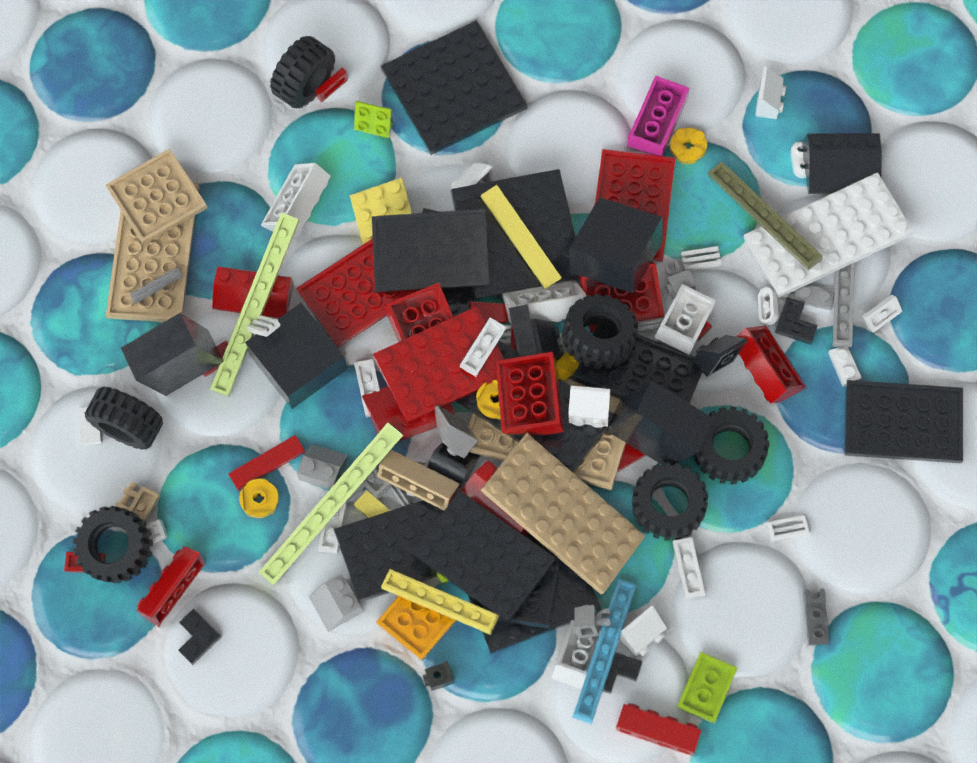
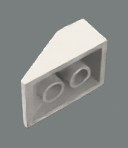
[655,284,716,355]
[552,620,601,689]

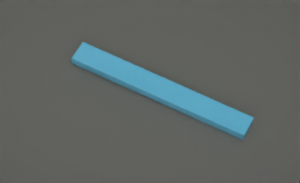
[572,579,637,724]

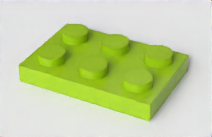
[677,652,737,724]

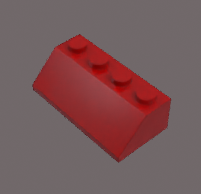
[212,266,294,319]
[736,325,807,404]
[136,546,206,628]

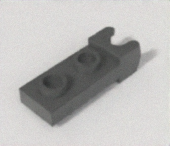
[803,588,829,646]

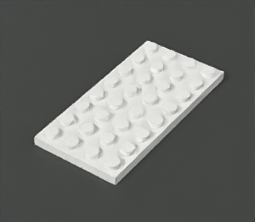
[744,172,914,298]

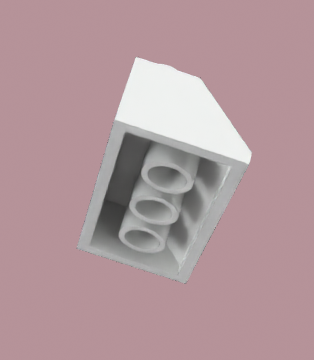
[261,163,331,238]
[503,280,586,324]

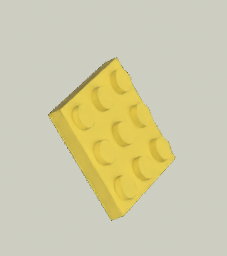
[350,178,413,244]

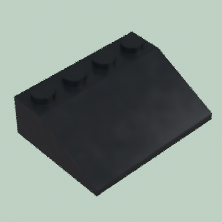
[802,133,882,194]

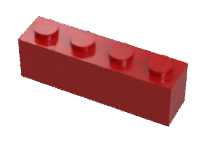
[615,703,701,757]

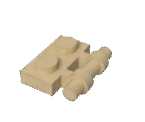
[115,482,160,522]

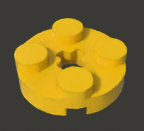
[670,128,707,164]
[476,380,501,419]
[239,479,279,518]

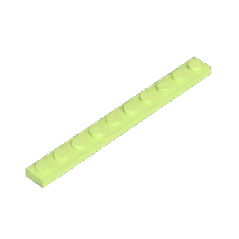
[210,213,300,397]
[259,423,403,585]

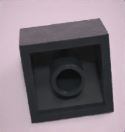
[531,319,564,361]
[693,335,748,377]
[427,442,481,488]

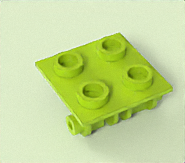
[354,101,393,138]

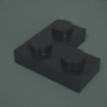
[775,297,818,345]
[178,608,222,665]
[603,652,643,694]

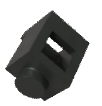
[422,661,454,691]

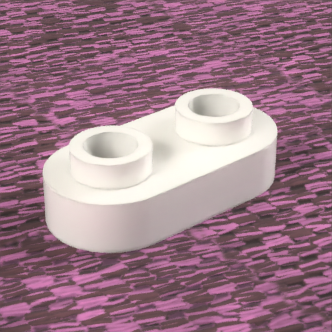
[791,142,806,178]
[758,287,779,325]

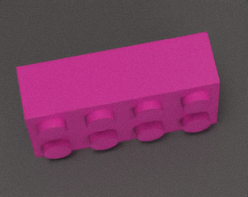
[627,75,690,156]

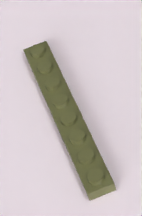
[708,162,823,271]

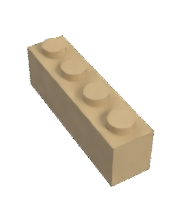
[377,450,459,511]

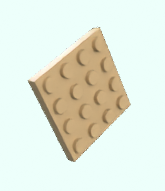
[105,148,208,245]

